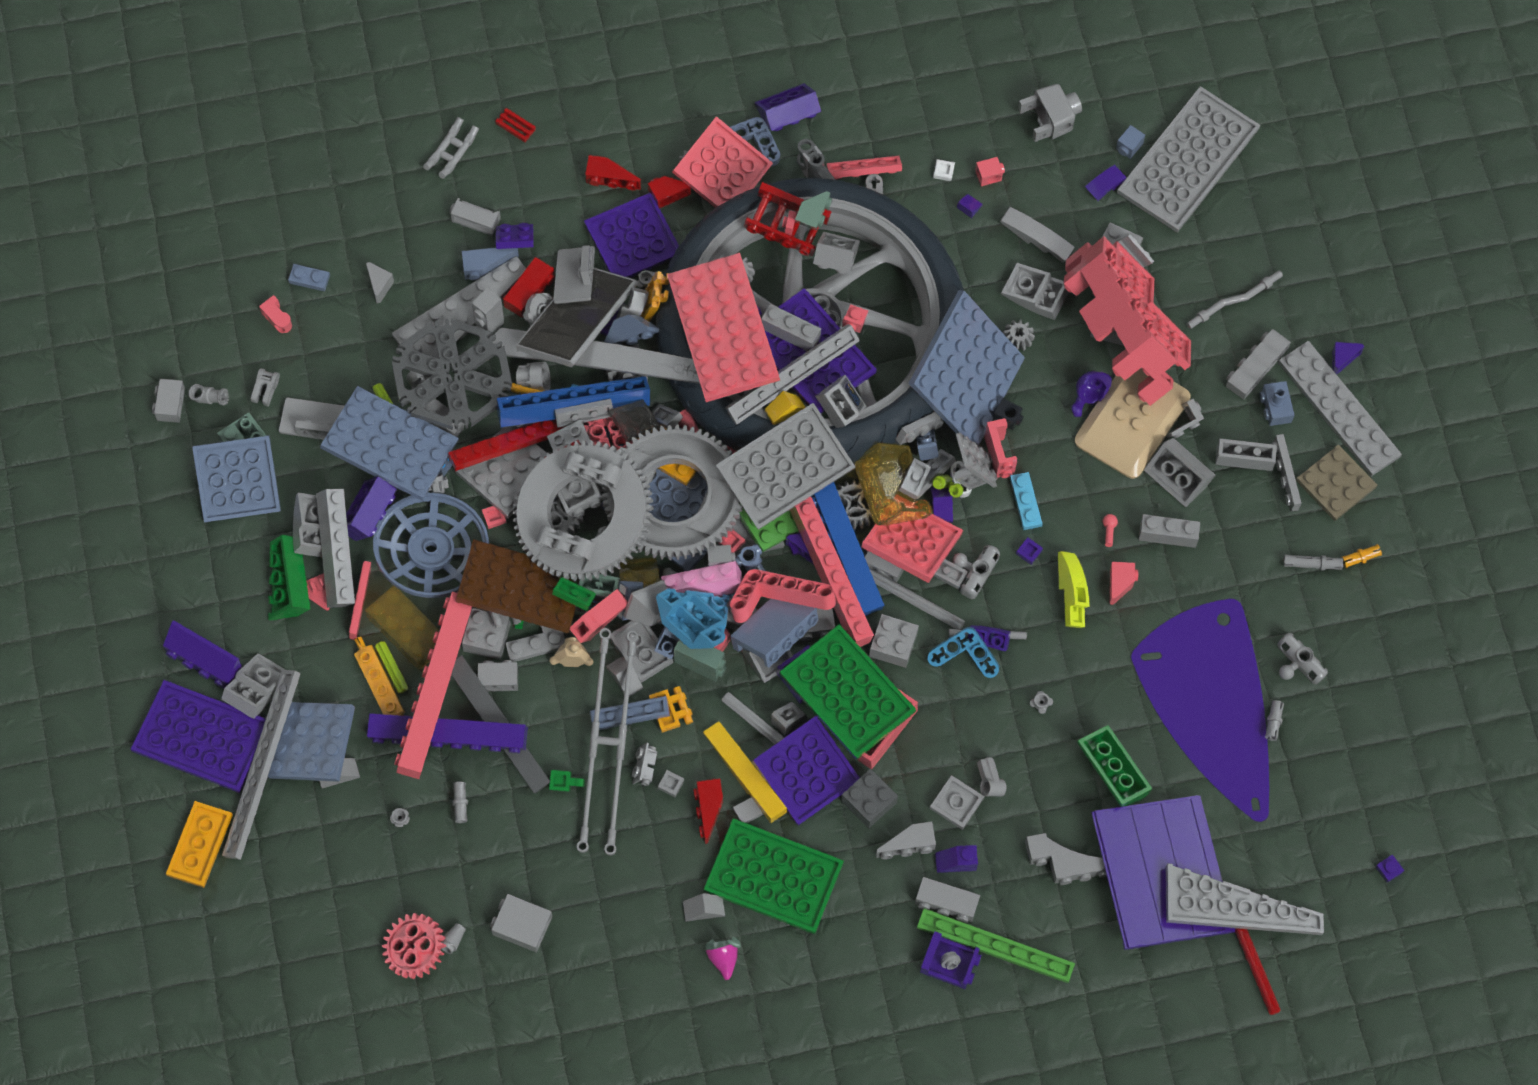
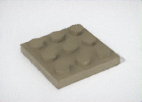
[1296,445,1377,521]

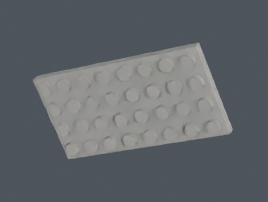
[1117,86,1261,233]

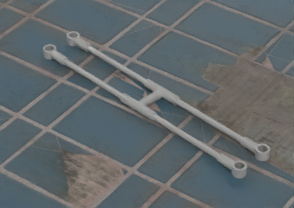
[577,628,638,856]

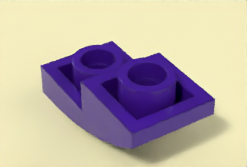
[1085,165,1127,201]
[968,625,1011,652]

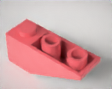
[570,589,628,643]

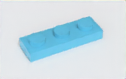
[1010,472,1042,530]

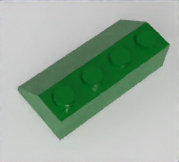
[1077,725,1152,806]

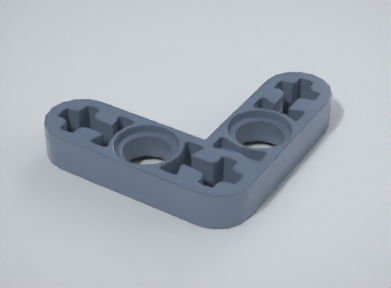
[730,117,780,166]

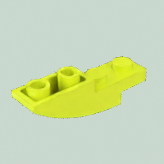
[1058,551,1090,628]

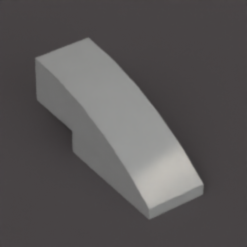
[616,287,649,319]

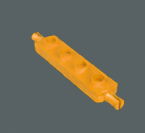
[354,637,405,716]

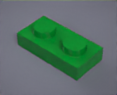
[552,577,596,611]

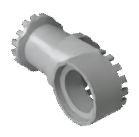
[189,384,229,406]

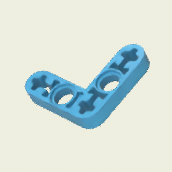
[928,627,999,678]

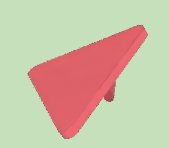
[306,573,330,610]

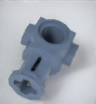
[735,544,766,571]

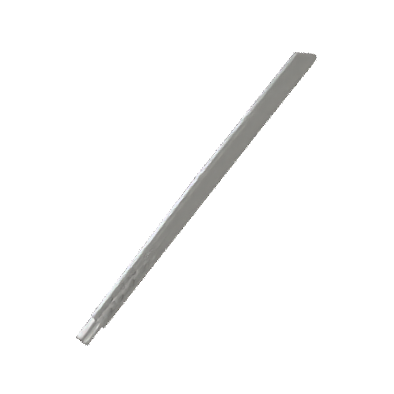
[493,328,700,384]

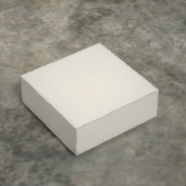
[933,159,955,181]

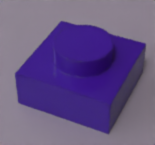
[1016,537,1043,565]
[1376,855,1405,883]

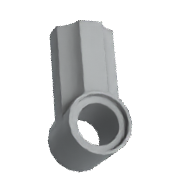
[977,757,1006,797]

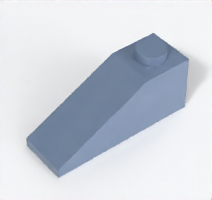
[462,248,519,280]

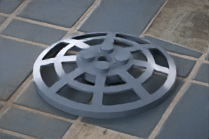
[373,493,489,598]

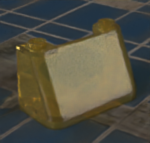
[855,443,933,526]

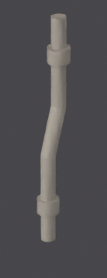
[1186,270,1283,329]

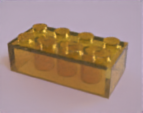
[365,585,440,670]

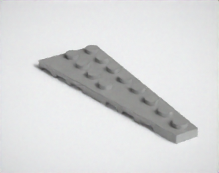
[392,256,526,359]
[1166,864,1324,935]

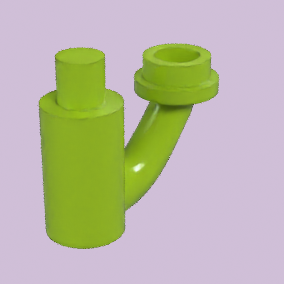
[933,474,963,498]

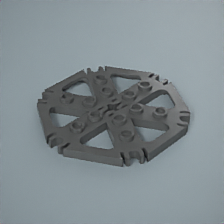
[392,318,512,430]

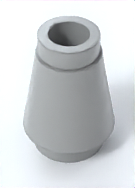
[441,923,466,954]

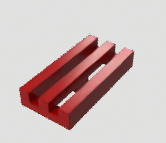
[495,108,536,142]

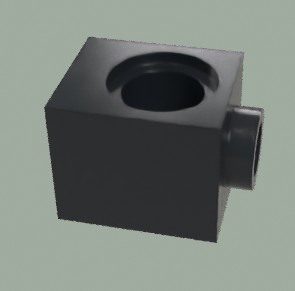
[993,398,1024,431]

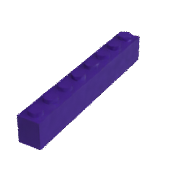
[367,713,528,753]

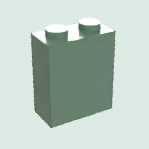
[674,639,726,682]

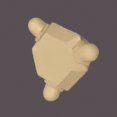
[549,637,593,667]

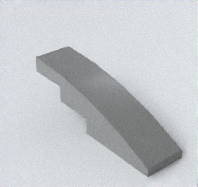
[1000,207,1075,263]

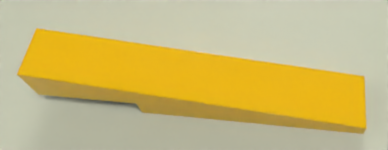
[703,721,787,823]

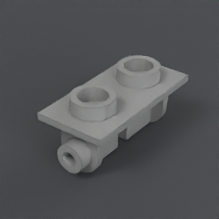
[632,743,657,786]

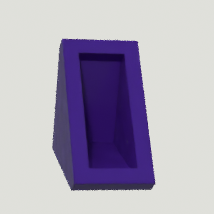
[1332,342,1364,375]
[930,487,953,523]

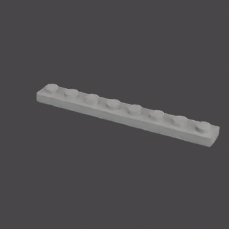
[725,324,860,424]

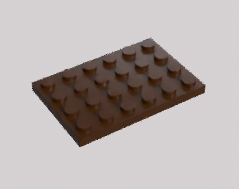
[455,539,580,633]

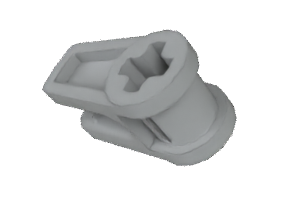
[251,368,280,407]

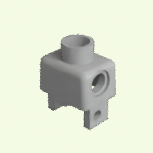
[1018,84,1082,142]

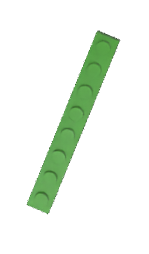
[917,909,1075,983]

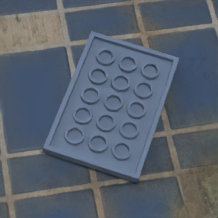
[320,386,459,501]

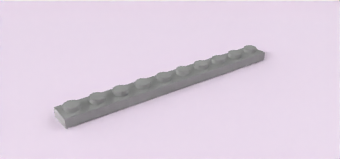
[222,670,301,860]

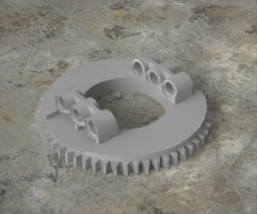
[602,425,743,560]
[513,440,654,581]

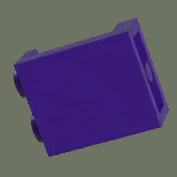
[920,931,982,989]

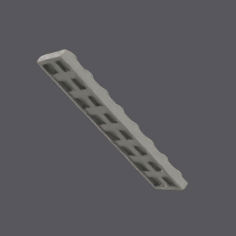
[1278,341,1402,477]

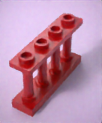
[744,182,832,256]

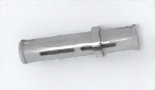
[1284,554,1343,571]

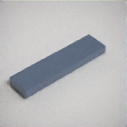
[590,696,670,730]

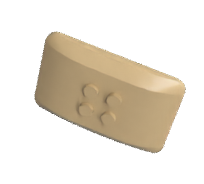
[1075,367,1190,479]

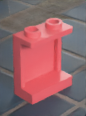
[984,418,1017,478]

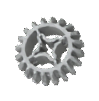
[837,480,880,531]

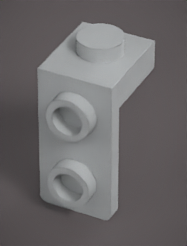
[1166,399,1204,439]

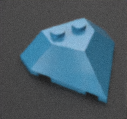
[656,588,730,649]

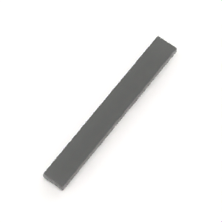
[451,655,550,794]

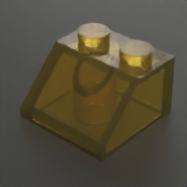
[619,557,660,588]

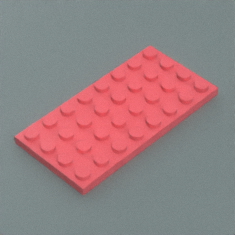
[667,253,780,402]

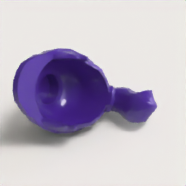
[1072,371,1112,417]

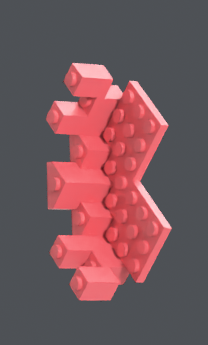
[1064,236,1191,406]

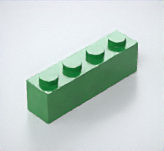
[268,535,310,621]

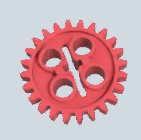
[584,412,639,451]
[382,913,446,979]

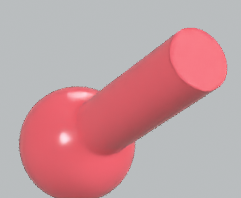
[1102,514,1118,547]

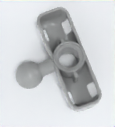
[953,545,1000,599]
[1277,633,1328,684]

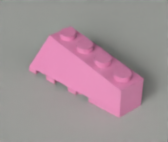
[661,561,742,597]

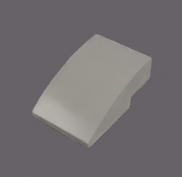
[1001,263,1069,320]
[293,493,322,557]
[221,653,285,719]

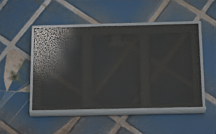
[516,268,638,367]

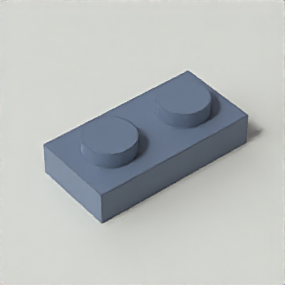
[288,264,330,292]

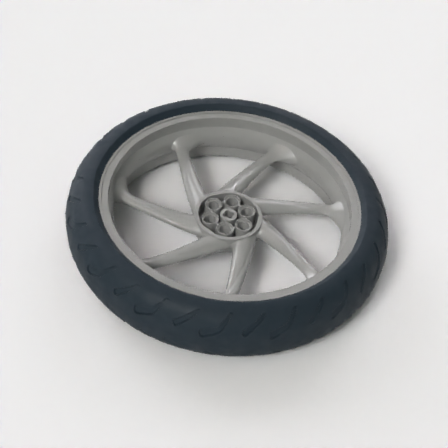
[656,178,963,464]

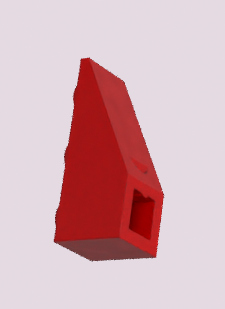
[586,155,641,190]
[693,778,723,844]

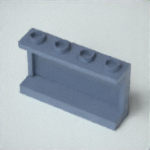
[731,599,819,668]

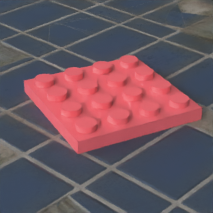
[672,117,773,208]
[861,495,963,583]

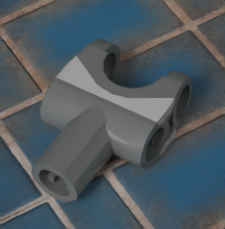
[797,139,835,180]

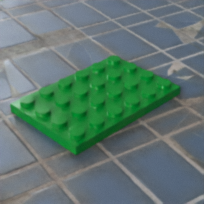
[780,624,916,760]
[704,818,844,934]

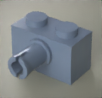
[1260,381,1294,426]

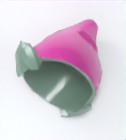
[705,936,741,980]

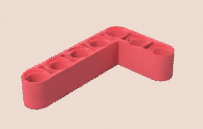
[730,569,836,623]

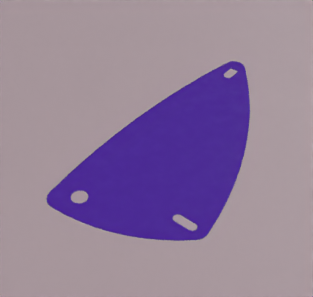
[1131,599,1269,822]

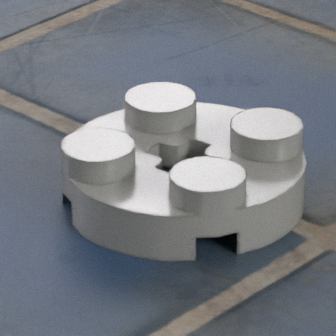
[523,293,558,331]

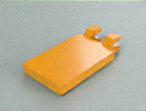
[640,271,669,322]

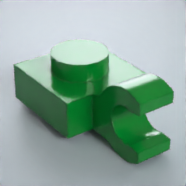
[549,770,585,791]

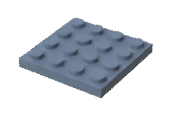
[192,435,281,522]
[268,702,355,782]

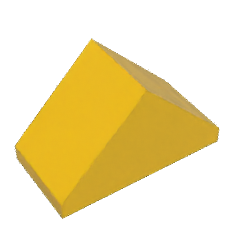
[765,391,806,425]

